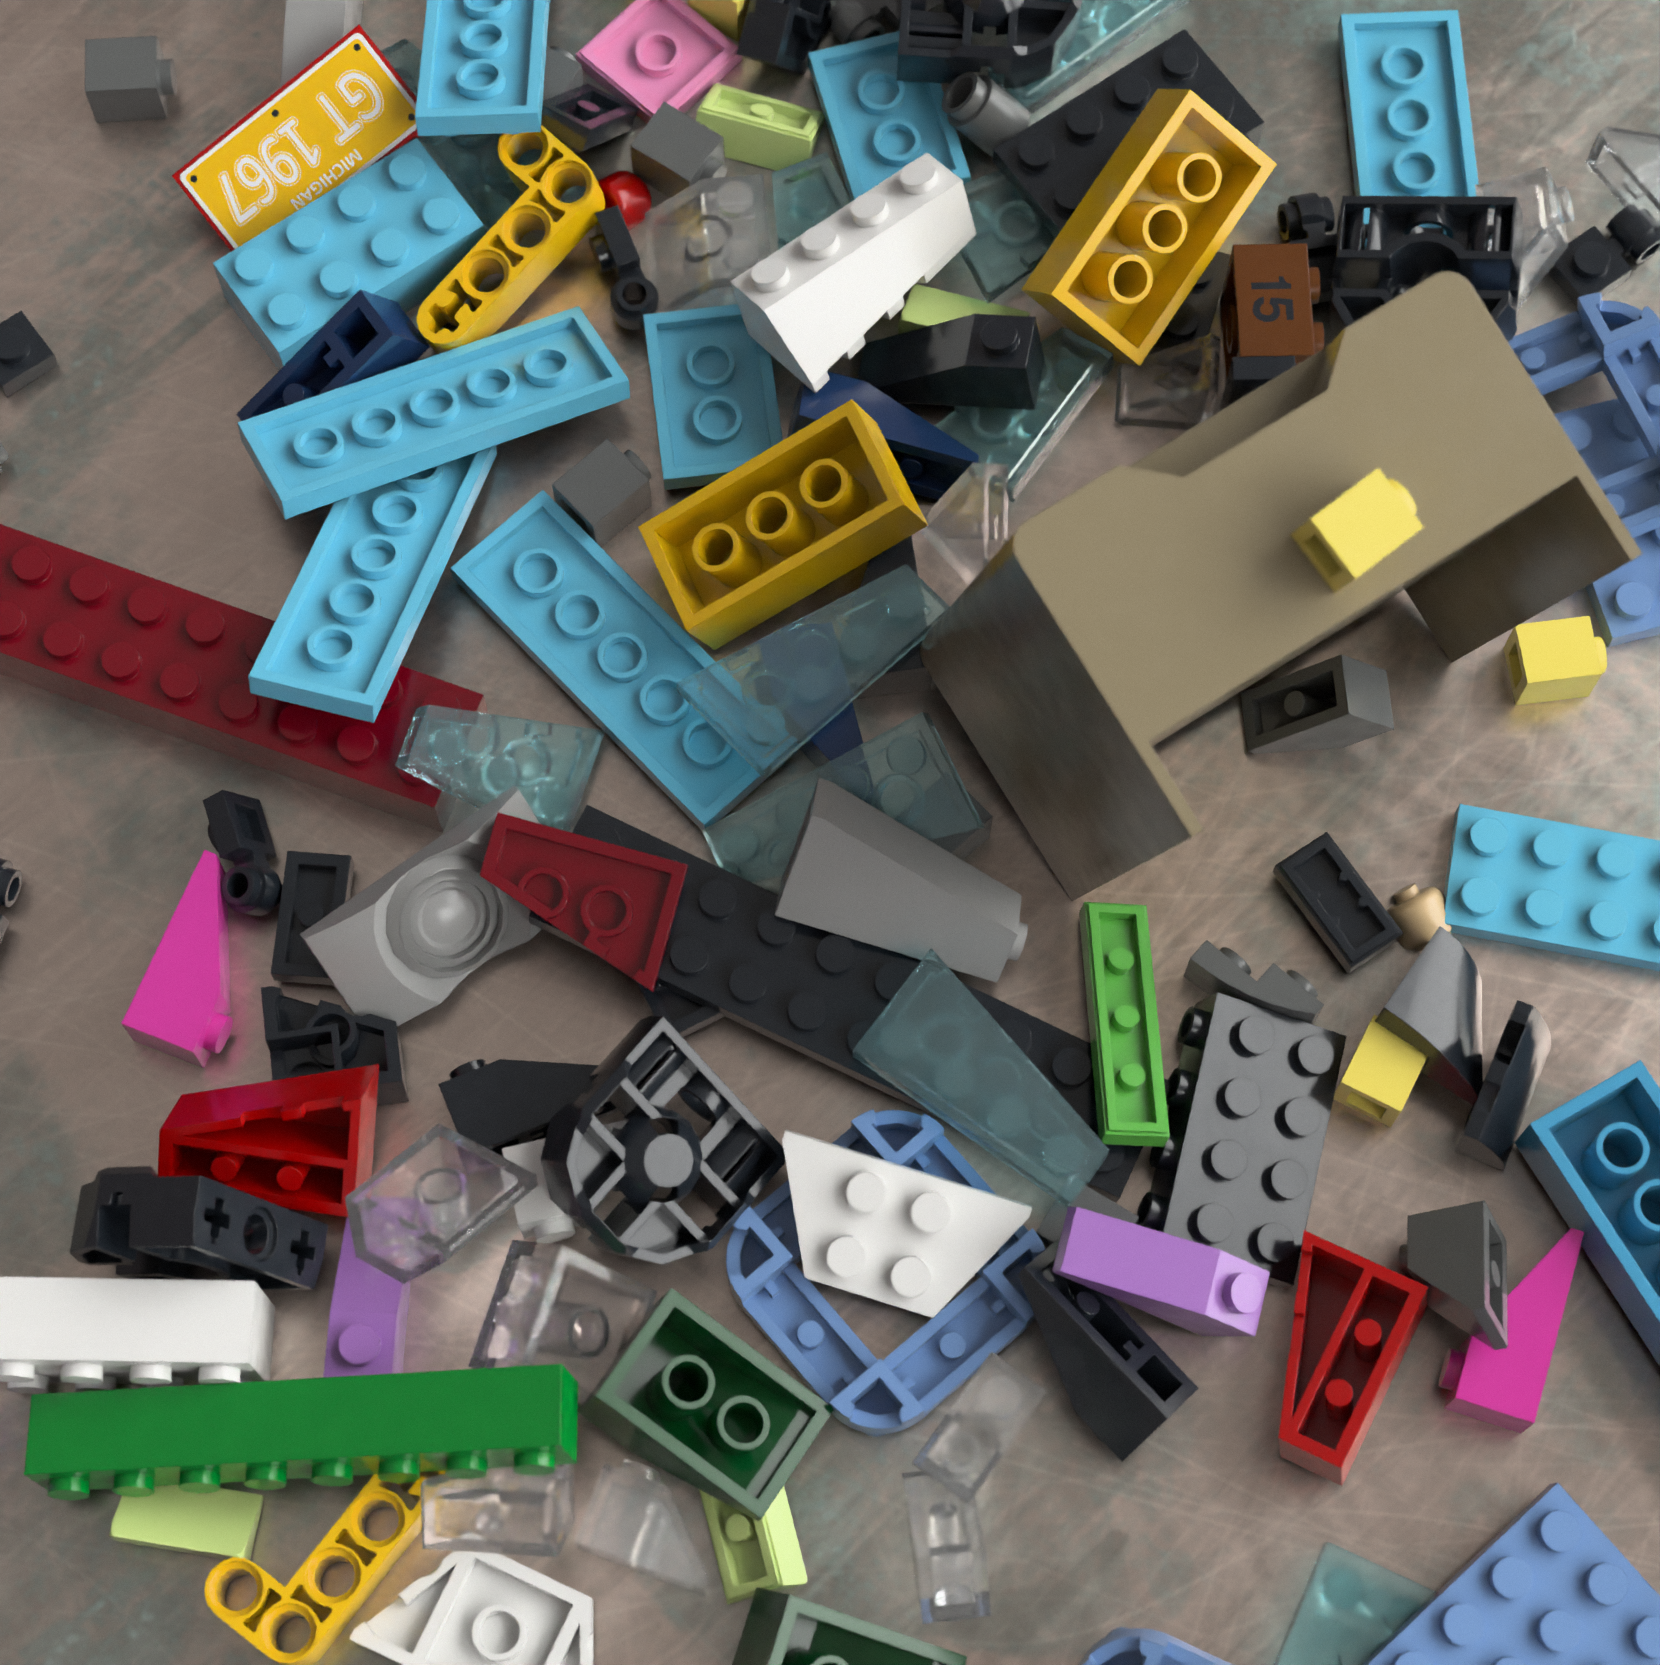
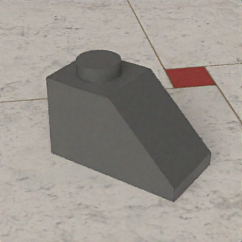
[1241,654,1394,754]
[1399,1200,1508,1350]

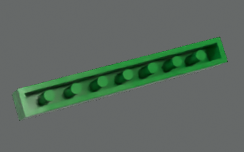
[24,1364,578,1500]

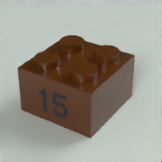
[1219,243,1324,388]

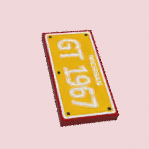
[172,25,421,251]

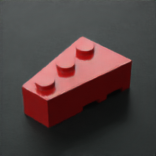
[158,1064,379,1218]
[1278,1230,1428,1486]

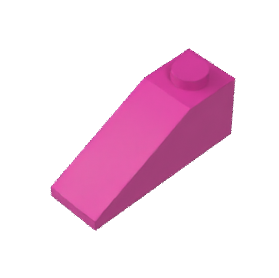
[121,850,233,1068]
[1439,1228,1584,1434]

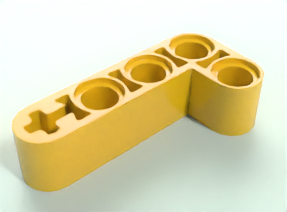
[416,126,605,354]
[204,1471,458,1665]

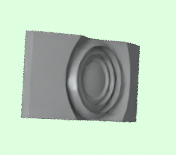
[300,785,542,1026]

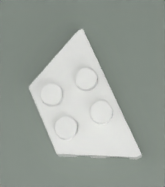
[782,1129,1032,1318]
[349,1539,594,1665]

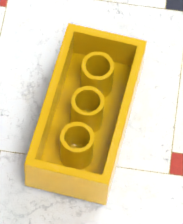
[1021,89,1277,366]
[638,399,928,650]

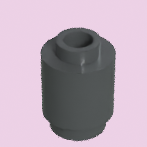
[942,72,1029,157]

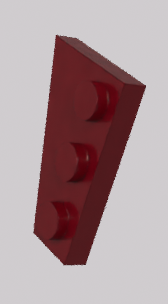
[480,812,689,992]

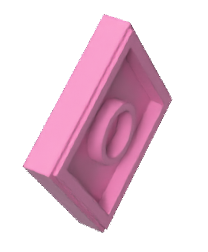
[576,0,742,123]

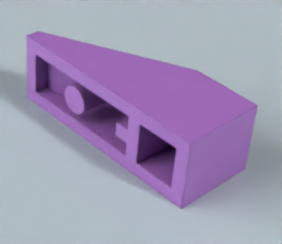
[323,1193,418,1377]
[1052,1207,1270,1336]

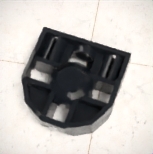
[897,0,1082,89]
[1329,196,1524,342]
[540,1016,786,1265]
[69,1166,328,1290]

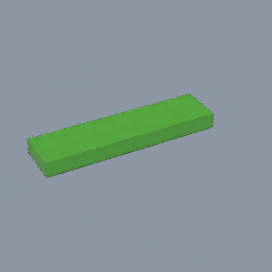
[1079,902,1170,1147]

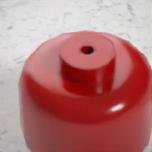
[597,170,652,231]

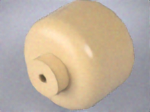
[1386,883,1452,952]

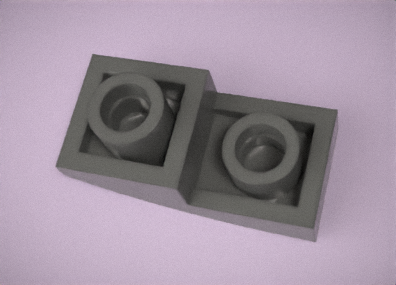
[1184,940,1324,1024]

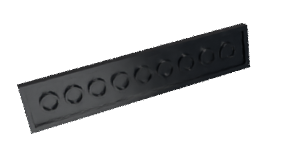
[529,805,1171,1203]

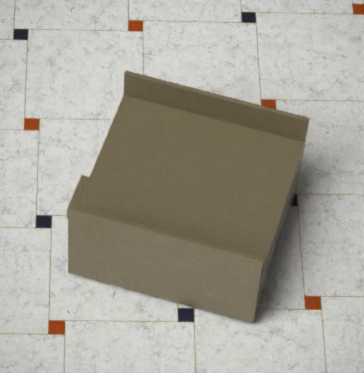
[920,272,1643,901]

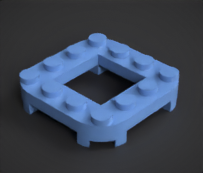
[1508,292,1660,538]
[726,1109,1045,1437]

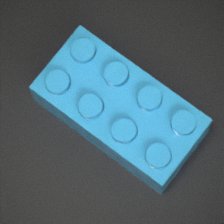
[213,138,486,371]

